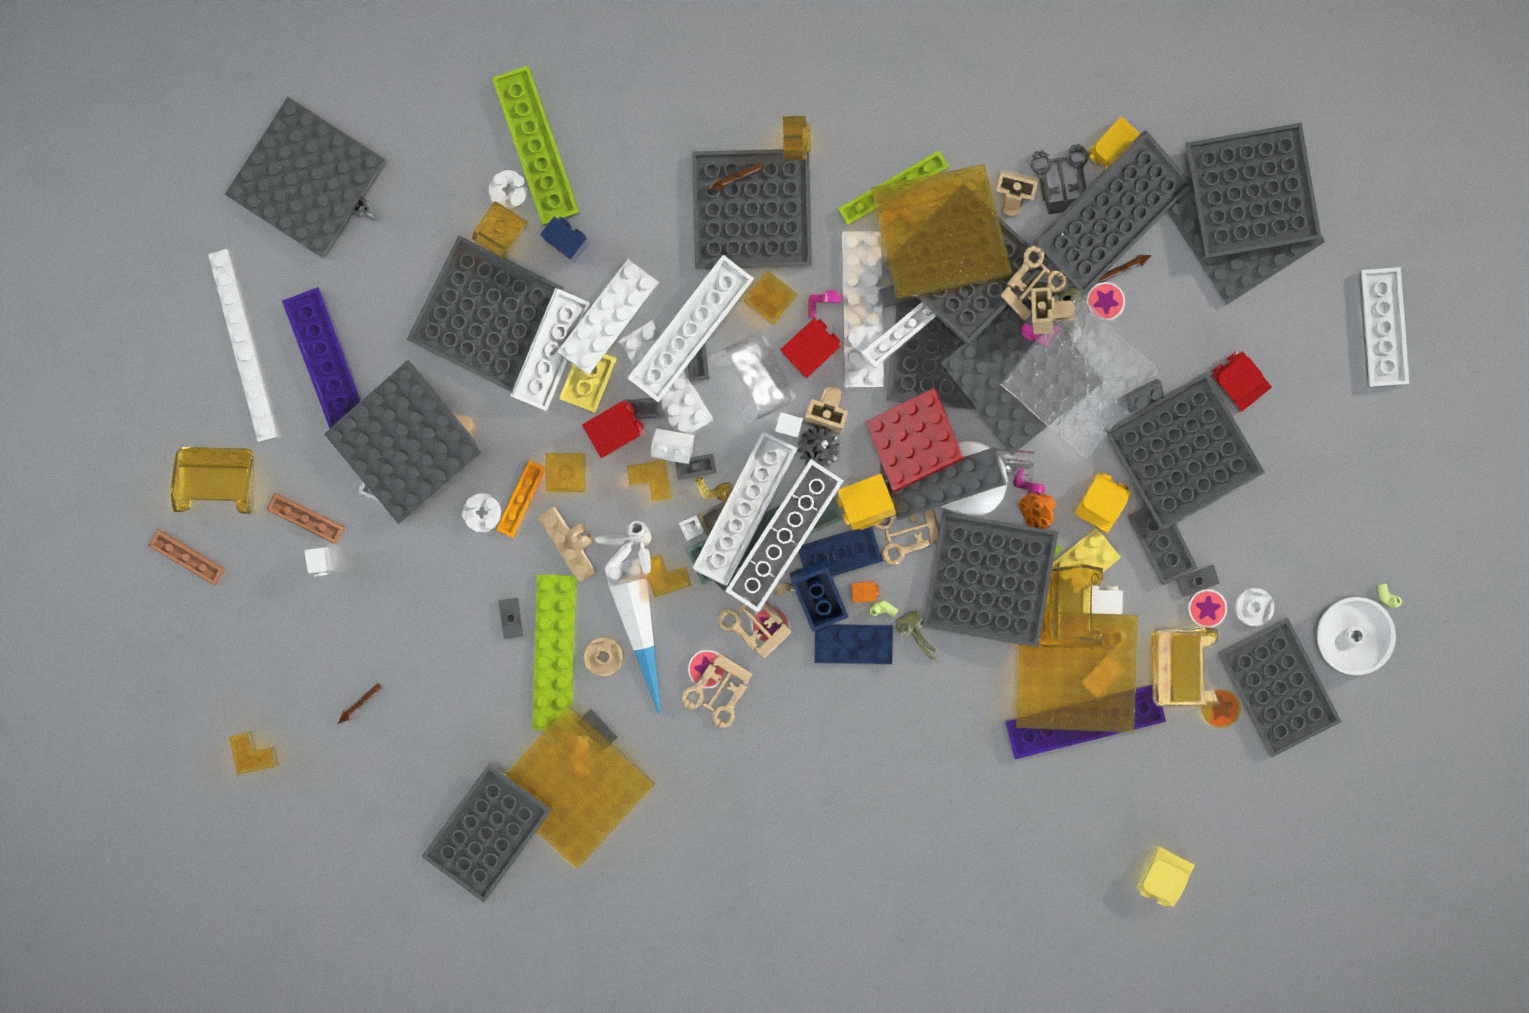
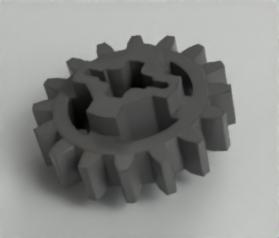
[797,426,840,467]

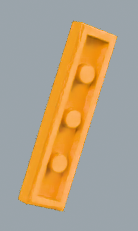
[495,460,546,538]

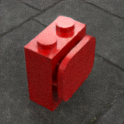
[780,318,841,379]
[1210,351,1272,412]
[582,400,645,458]

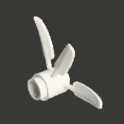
[594,521,652,574]

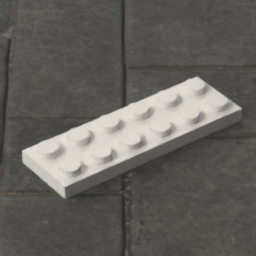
[558,259,659,375]
[1361,267,1409,387]
[511,288,591,411]
[619,320,714,434]

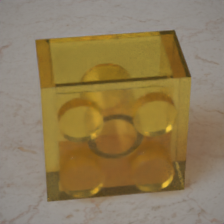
[472,201,528,260]
[743,270,798,326]
[545,453,586,493]

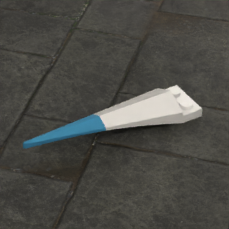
[604,558,661,714]

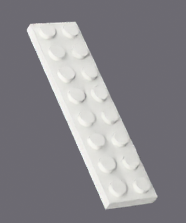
[842,231,884,388]
[628,255,754,402]
[692,431,798,587]

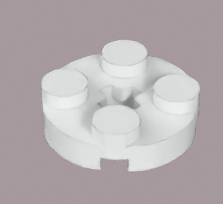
[489,170,528,210]
[462,493,502,532]

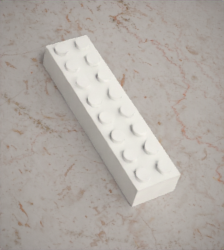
[725,460,844,612]

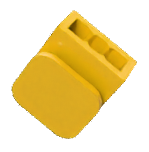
[1088,116,1140,171]
[1073,472,1131,533]
[836,474,896,530]

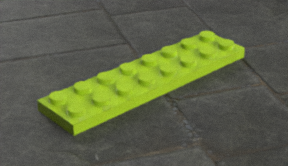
[492,65,579,225]
[532,574,576,731]

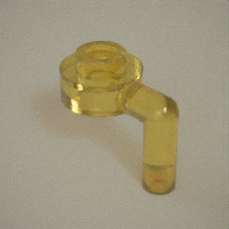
[695,477,733,501]

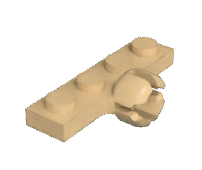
[538,507,596,583]

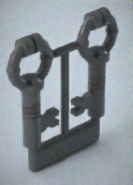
[1029,144,1089,214]

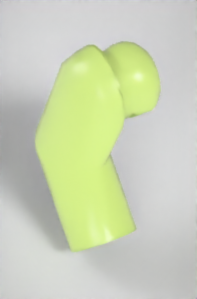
[1377,583,1402,608]
[869,600,899,618]

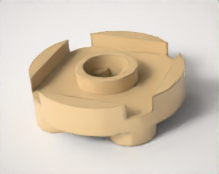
[584,637,623,676]

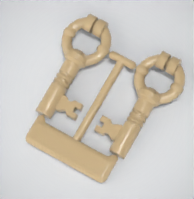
[1001,245,1067,321]
[873,509,940,565]
[718,600,791,658]
[681,654,752,729]

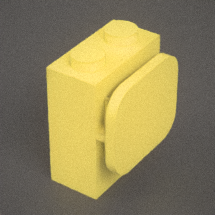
[1137,846,1195,907]

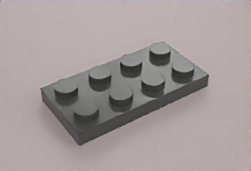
[1128,506,1198,585]

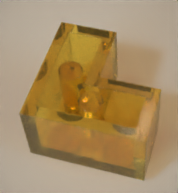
[783,116,811,160]
[627,460,672,502]
[647,554,692,597]
[229,731,279,775]

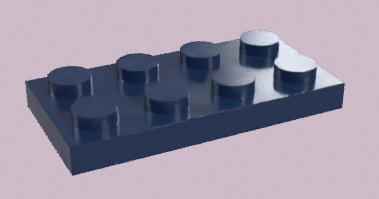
[798,526,883,577]
[814,624,893,664]

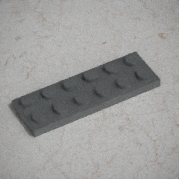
[886,447,1007,520]

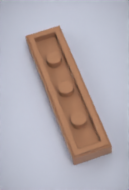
[266,493,345,544]
[148,529,225,586]

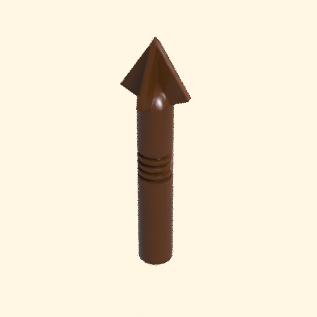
[708,163,763,190]
[1099,255,1152,283]
[337,683,383,724]

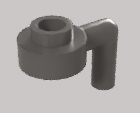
[351,197,377,220]

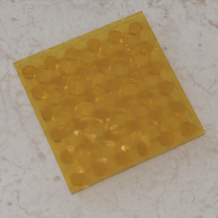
[870,164,1012,300]
[1016,612,1138,733]
[505,705,656,869]

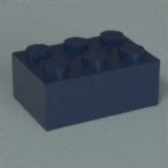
[540,216,589,263]
[789,559,849,632]

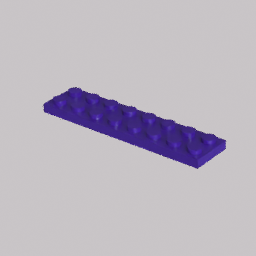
[282,287,361,429]
[1005,684,1166,759]

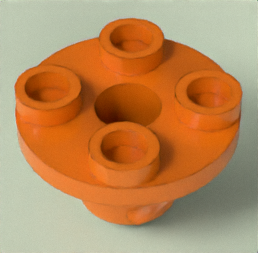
[1018,493,1055,529]

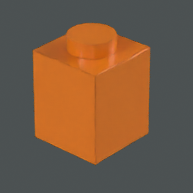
[851,581,879,603]

